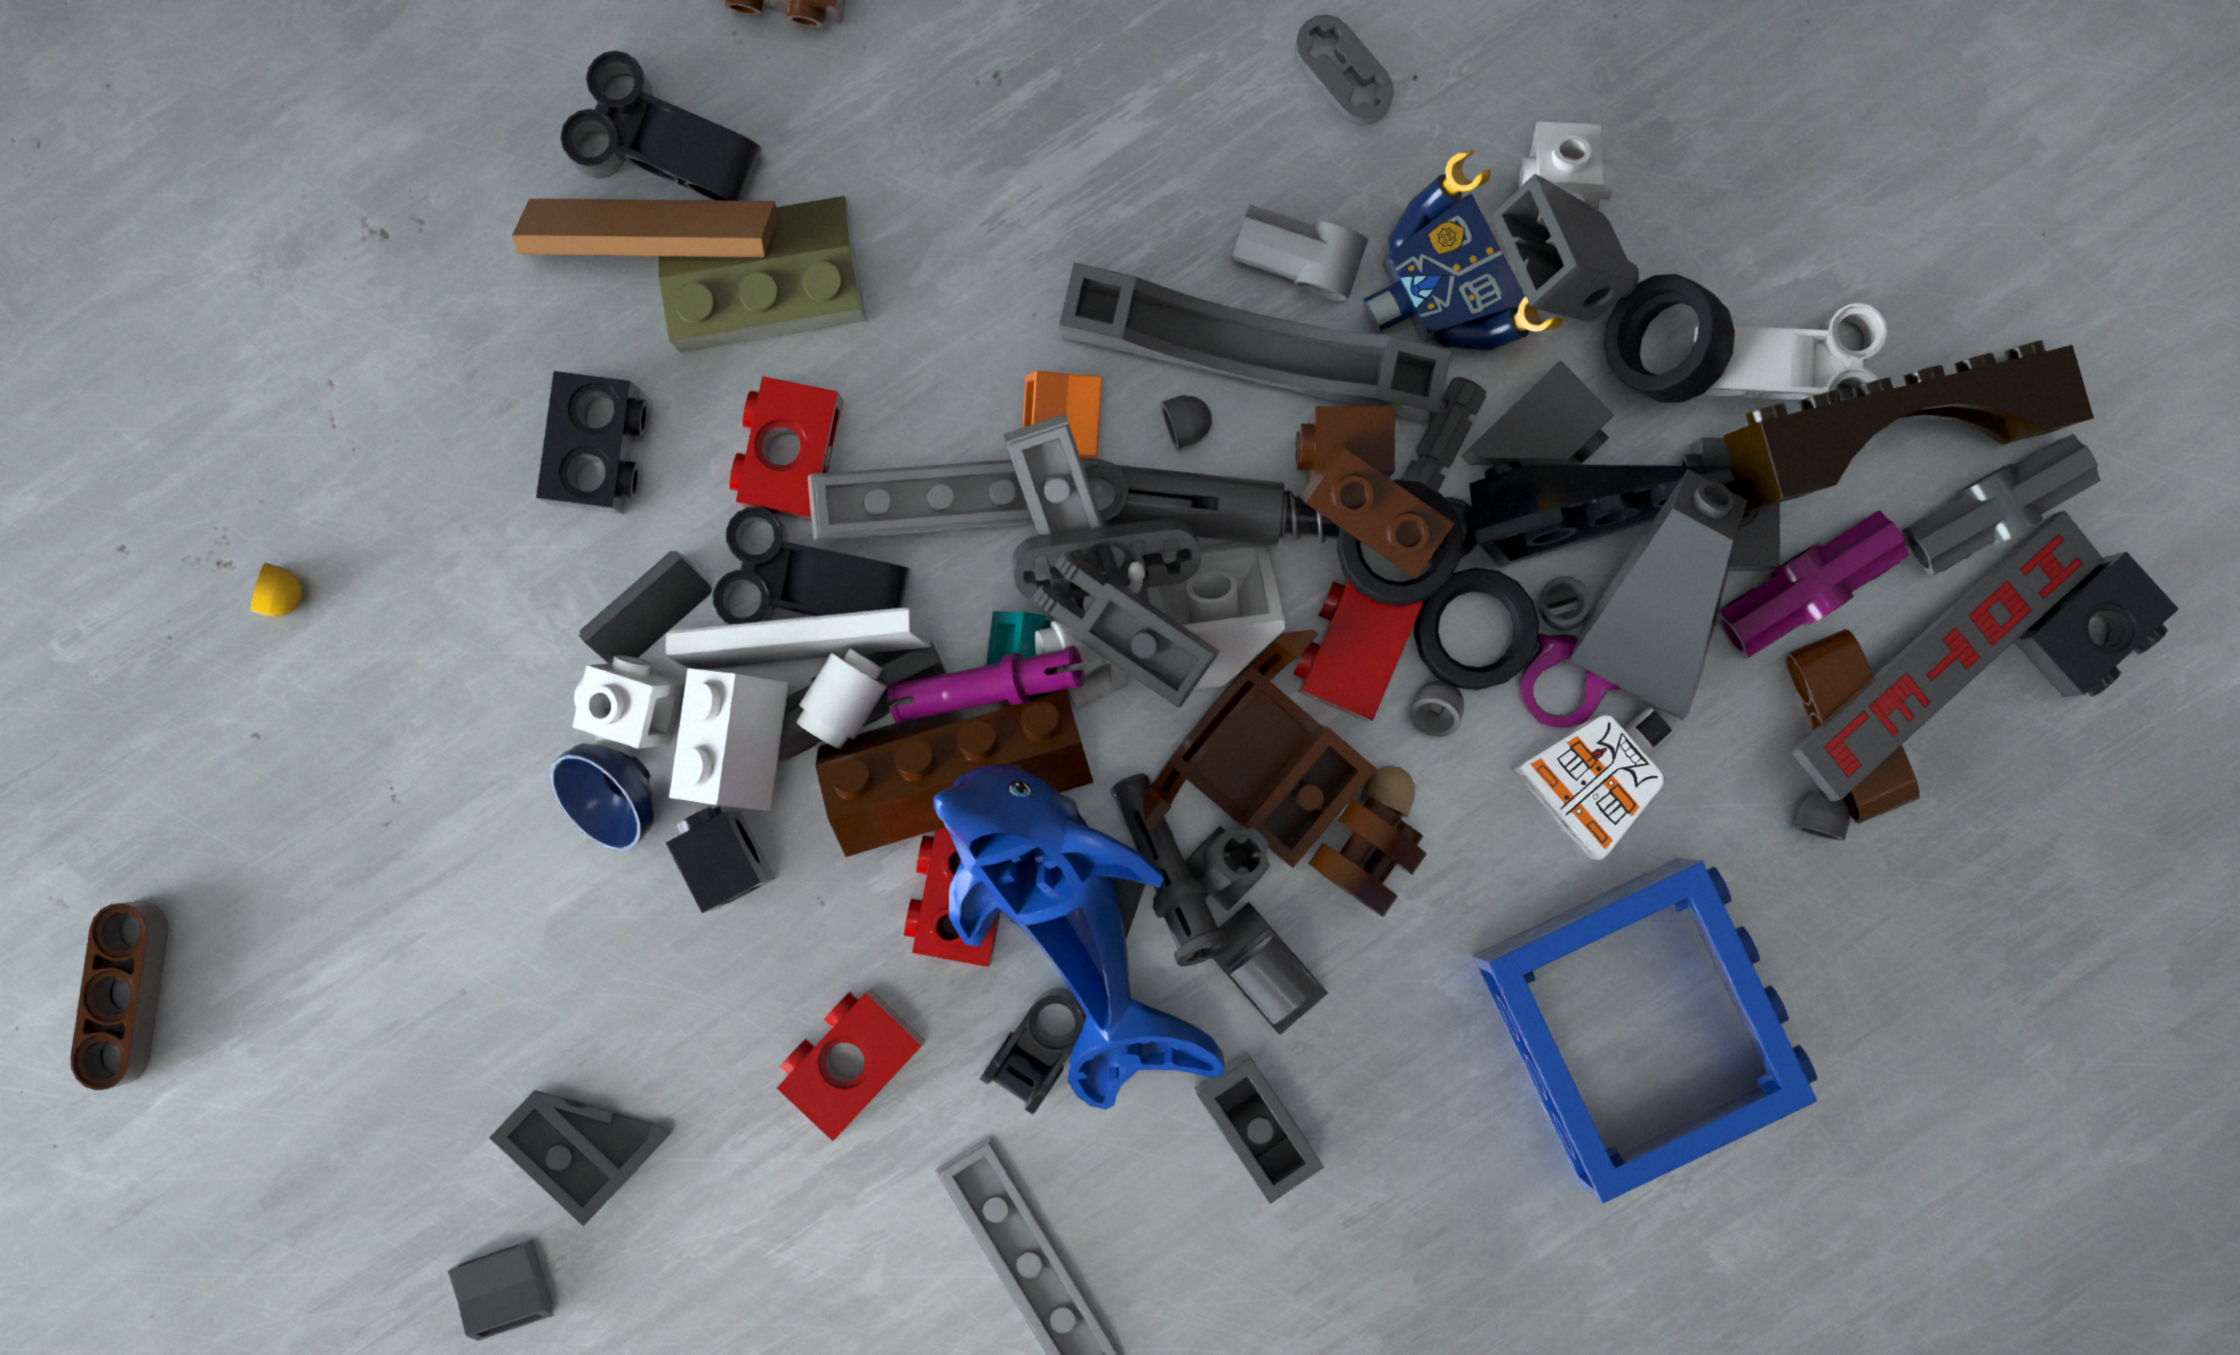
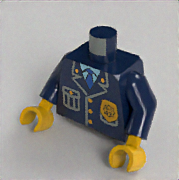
[1363,150,1562,352]

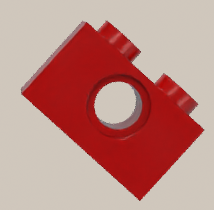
[729,376,844,522]
[777,989,926,1141]

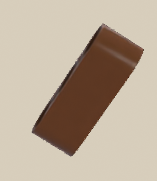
[1785,629,1920,824]
[70,901,168,1090]

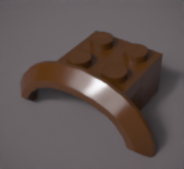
[1143,629,1377,868]

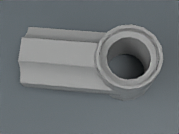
[1232,204,1368,302]

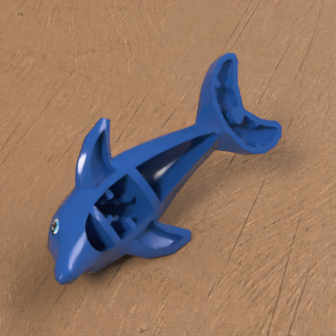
[933,764,1225,1110]

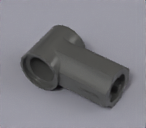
[1185,826,1270,911]

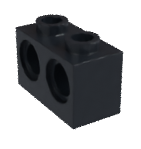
[536,371,648,514]

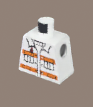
[1511,707,1674,860]

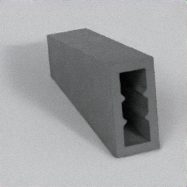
[1570,469,1747,720]

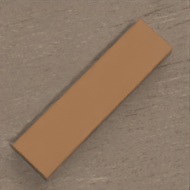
[512,199,778,258]

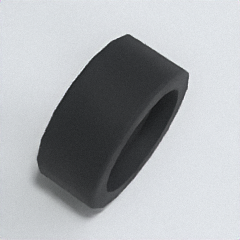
[1604,274,1735,403]
[1337,479,1463,607]
[1414,567,1540,690]

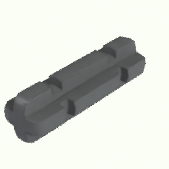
[1402,377,1486,492]

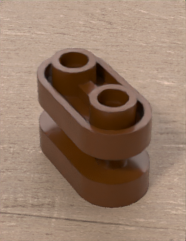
[1308,796,1427,917]

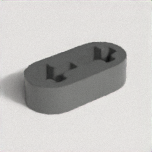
[1295,14,1394,126]

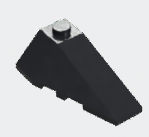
[1469,461,1740,567]

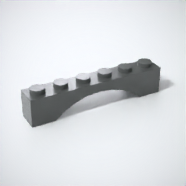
[1059,262,1452,423]

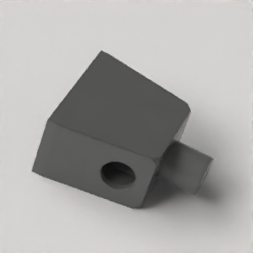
[1490,174,1639,322]

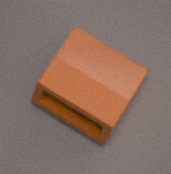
[1022,371,1102,460]

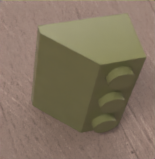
[659,196,867,353]

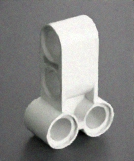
[1694,303,1887,401]

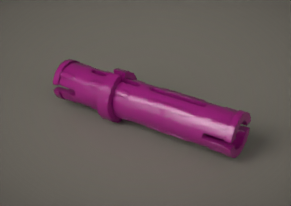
[887,646,1084,724]

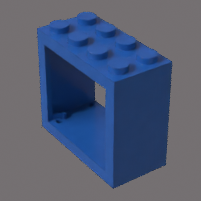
[1472,858,1818,1204]

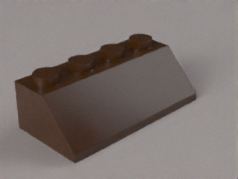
[815,689,1094,857]

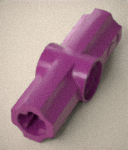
[1717,510,1909,659]

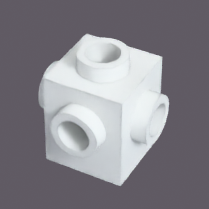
[1519,121,1614,210]
[572,655,684,752]

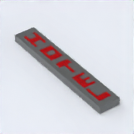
[1791,510,2104,802]

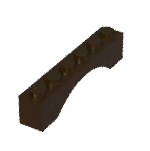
[1723,340,2094,511]

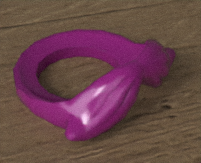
[1519,633,1621,728]

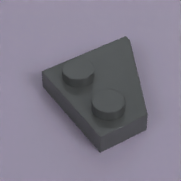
[489,1090,671,1226]

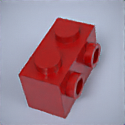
[904,827,1001,967]

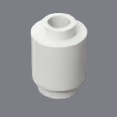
[796,648,887,750]

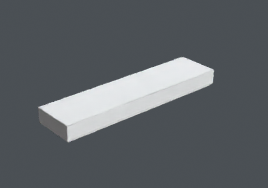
[666,607,931,669]

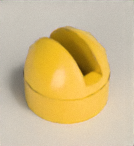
[250,562,302,617]

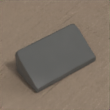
[578,550,712,663]

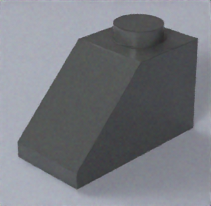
[1461,361,1614,466]

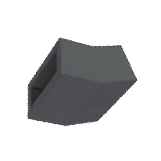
[448,1240,554,1341]

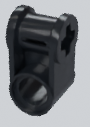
[979,988,1086,1115]

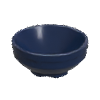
[550,743,654,851]

